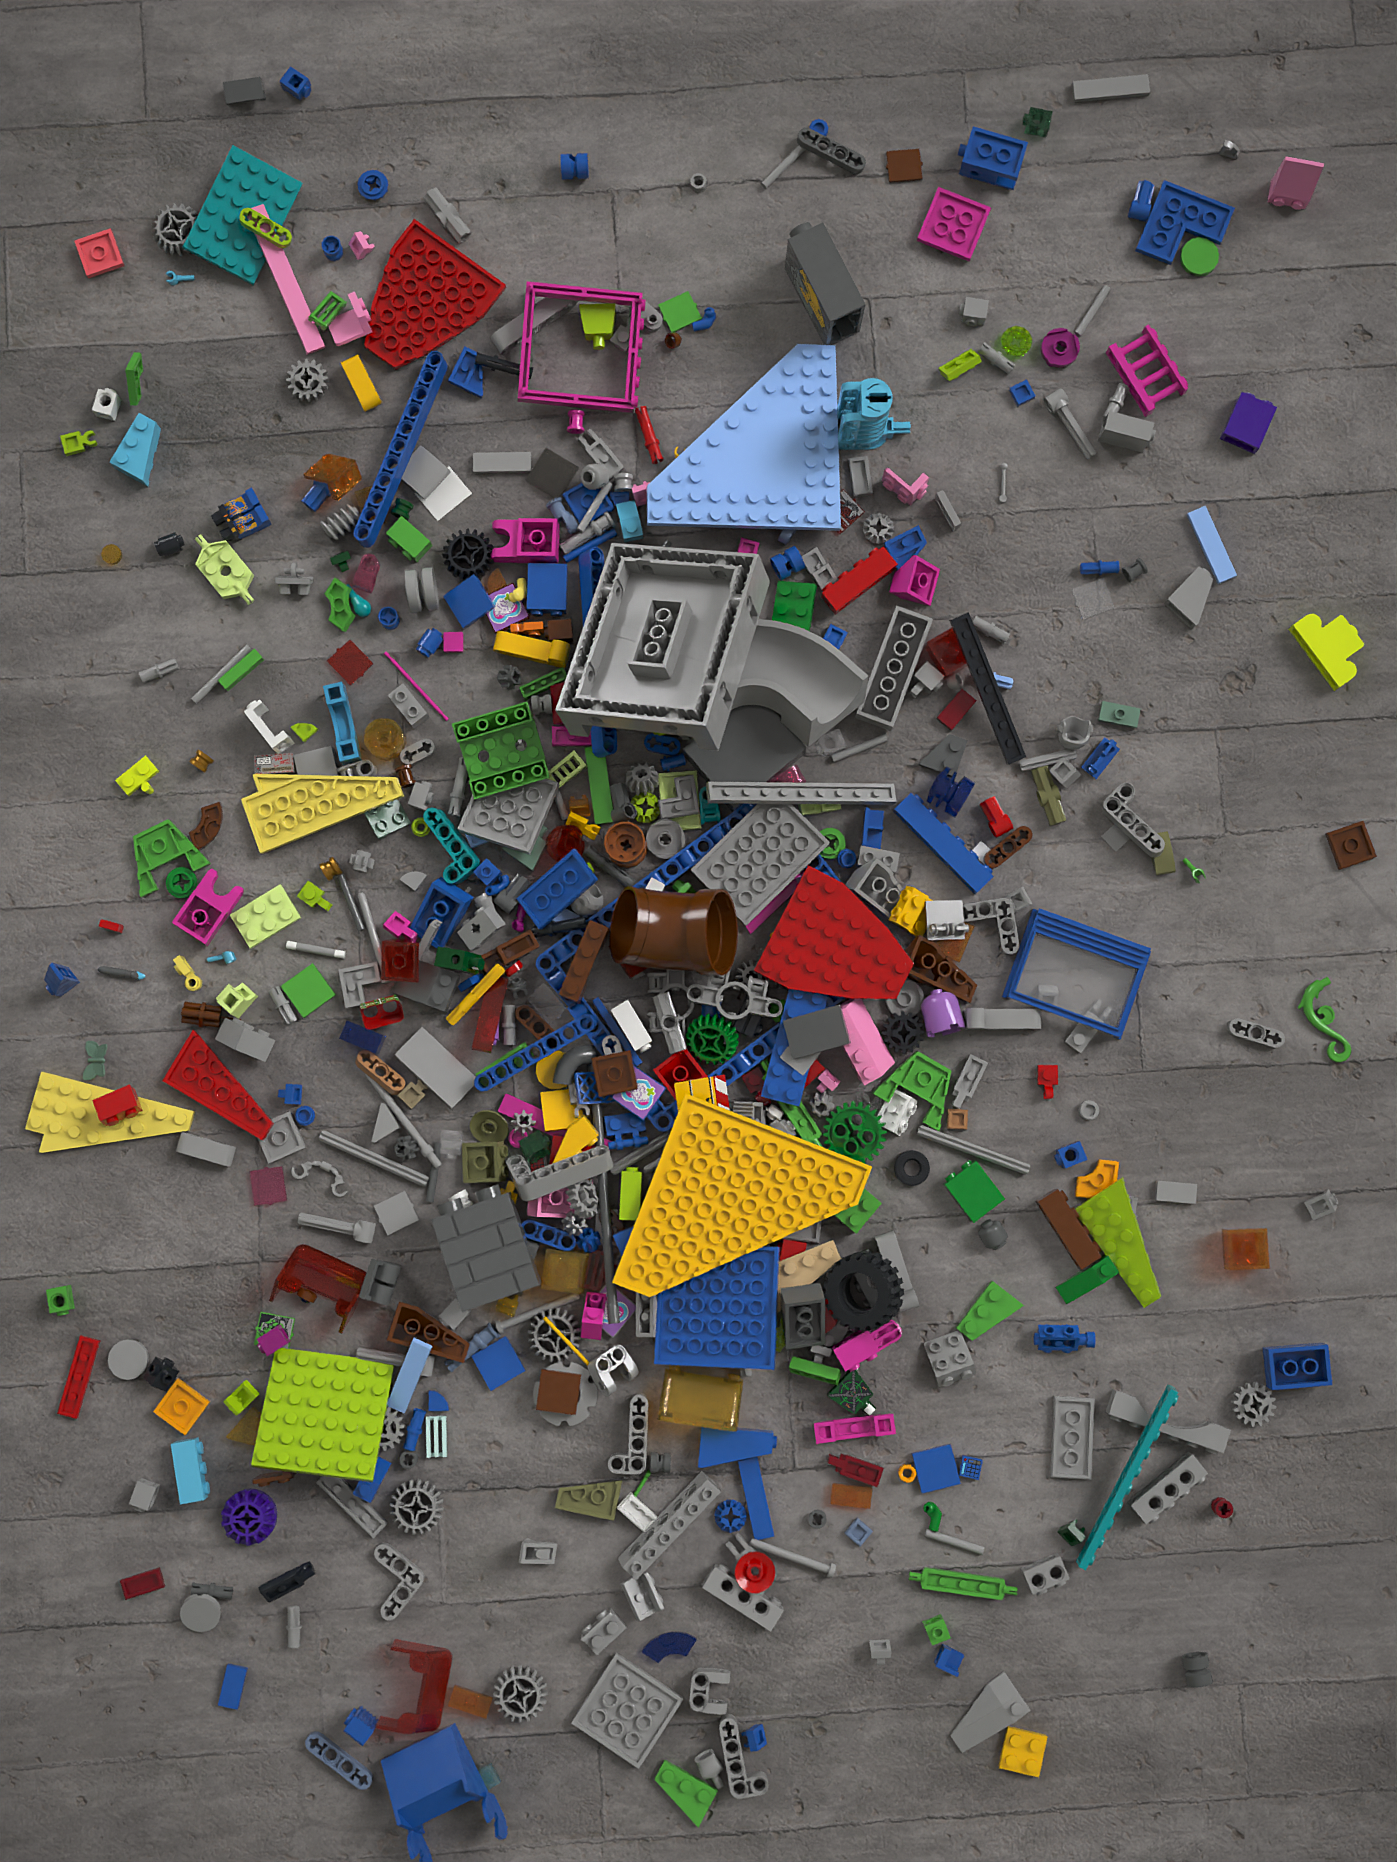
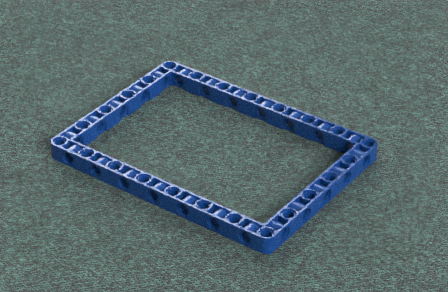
[536,803,845,1132]

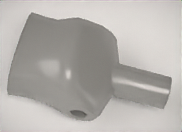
[695,1749,724,1789]

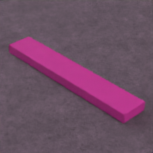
[498,1093,612,1151]

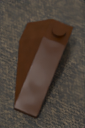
[905,935,977,1003]
[386,1302,470,1363]

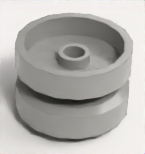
[405,567,439,613]

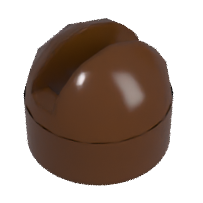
[665,332,682,349]

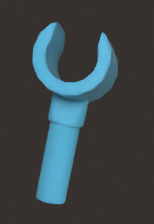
[166,271,194,286]
[207,951,236,964]

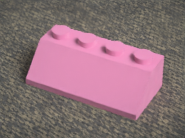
[840,999,895,1085]

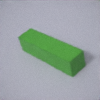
[218,648,264,691]
[519,667,567,700]
[789,1357,841,1385]

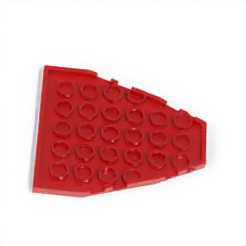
[364,219,507,370]
[754,865,914,999]

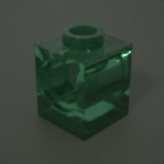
[1022,107,1053,137]
[518,1130,551,1165]

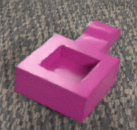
[383,911,418,944]

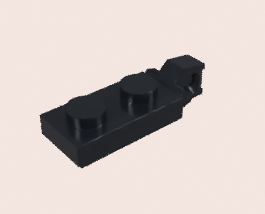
[258,1561,316,1603]

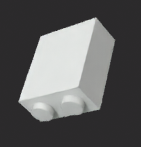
[611,1000,653,1053]

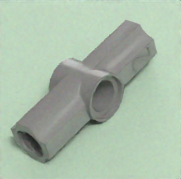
[424,188,471,244]
[653,992,687,1054]

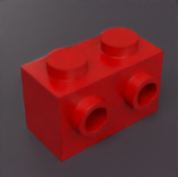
[92,1084,143,1127]

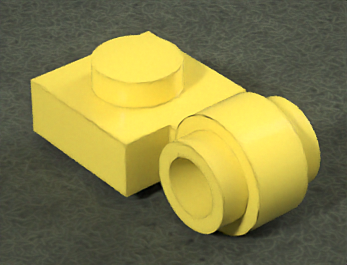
[173,955,202,991]

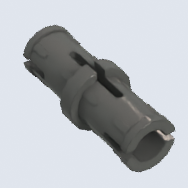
[191,1582,233,1600]

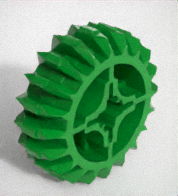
[685,1013,739,1065]

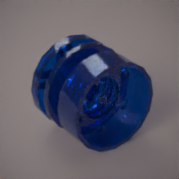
[926,766,975,818]

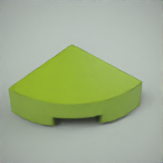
[291,723,318,743]

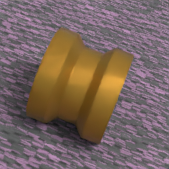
[189,749,214,773]
[319,857,342,881]

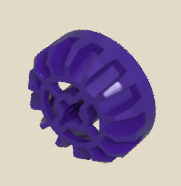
[221,1488,278,1546]

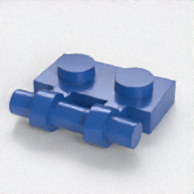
[604,1113,648,1151]

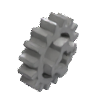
[286,359,329,402]
[566,1179,600,1219]
[1231,1382,1277,1427]
[380,1407,405,1451]

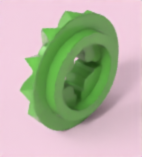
[820,828,846,859]

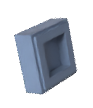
[844,1517,873,1547]

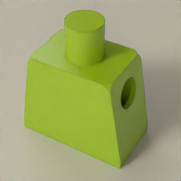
[579,303,616,350]

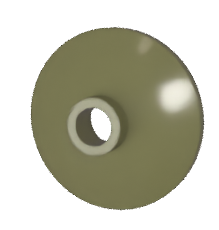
[470,1110,509,1142]

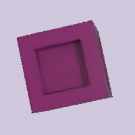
[257,1324,291,1356]

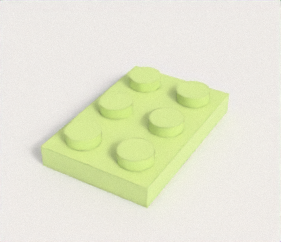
[230,884,301,949]

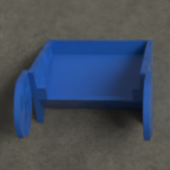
[381,1723,508,1862]

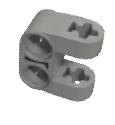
[588,1345,639,1397]
[689,1667,731,1715]

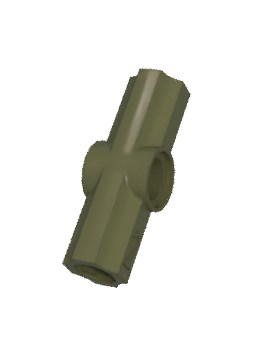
[1031,765,1066,826]

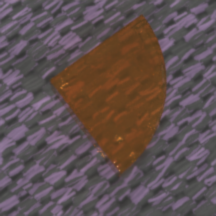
[488,568,507,594]

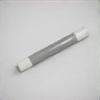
[286,941,346,959]

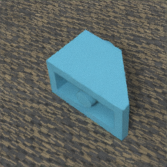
[616,500,643,542]

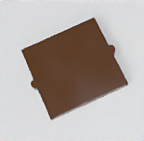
[886,148,923,183]

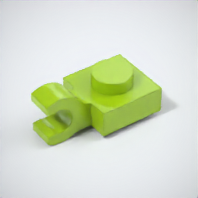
[297,881,333,911]

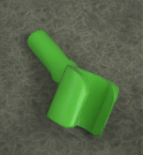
[1183,858,1206,883]

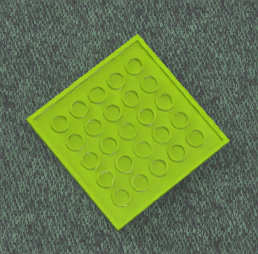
[251,1348,395,1482]

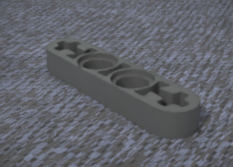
[797,128,866,174]

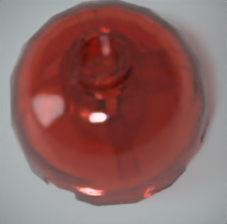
[546,824,585,862]

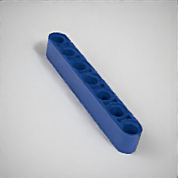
[474,1013,597,1091]

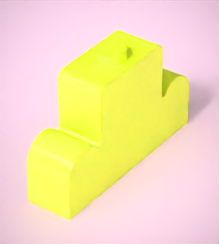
[1288,614,1364,691]

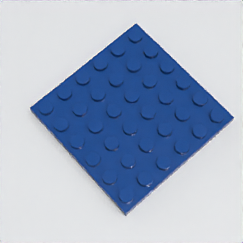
[654,1246,780,1370]

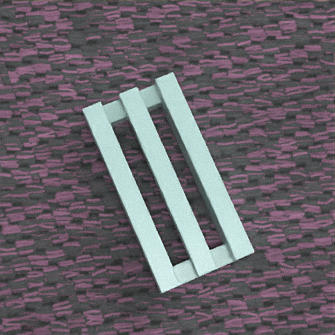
[426,1416,447,1458]

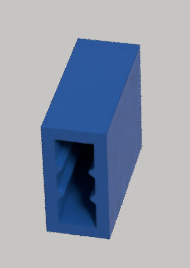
[527,563,568,617]

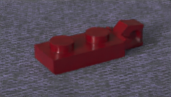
[827,1453,884,1487]

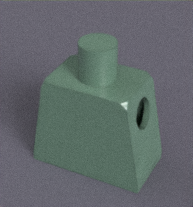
[502,825,548,872]

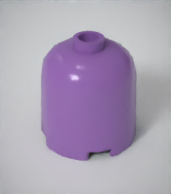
[921,989,966,1038]

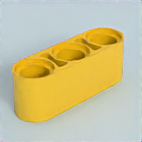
[340,354,382,412]

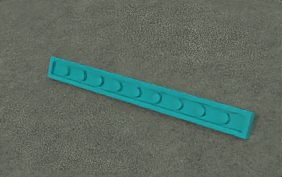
[1076,1384,1179,1570]

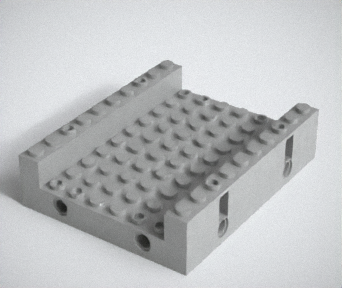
[555,543,770,751]

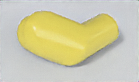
[509,578,527,603]

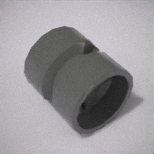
[1181,1652,1213,1688]

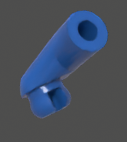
[485,875,511,896]

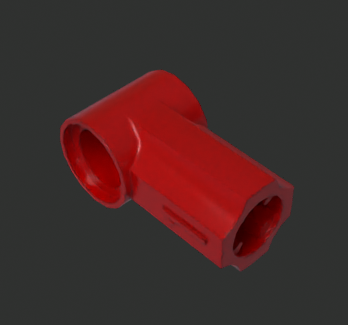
[979,796,1014,838]

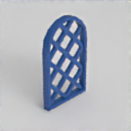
[574,1072,615,1105]

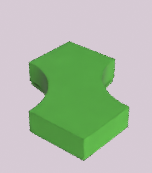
[324,577,356,632]

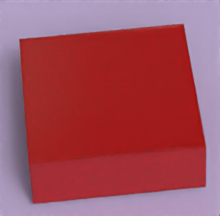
[99,919,124,933]

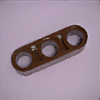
[516,1005,555,1048]

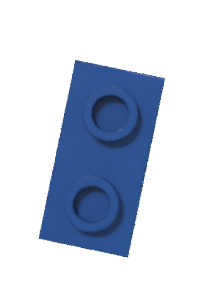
[1081,737,1120,779]

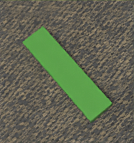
[585,747,614,825]

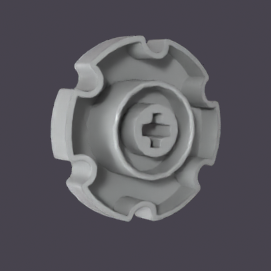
[533,1361,598,1426]

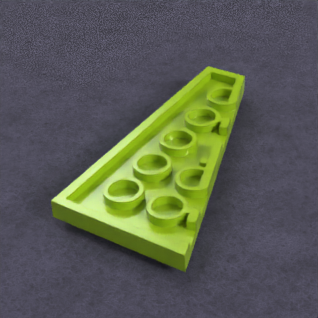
[1075,1177,1161,1308]

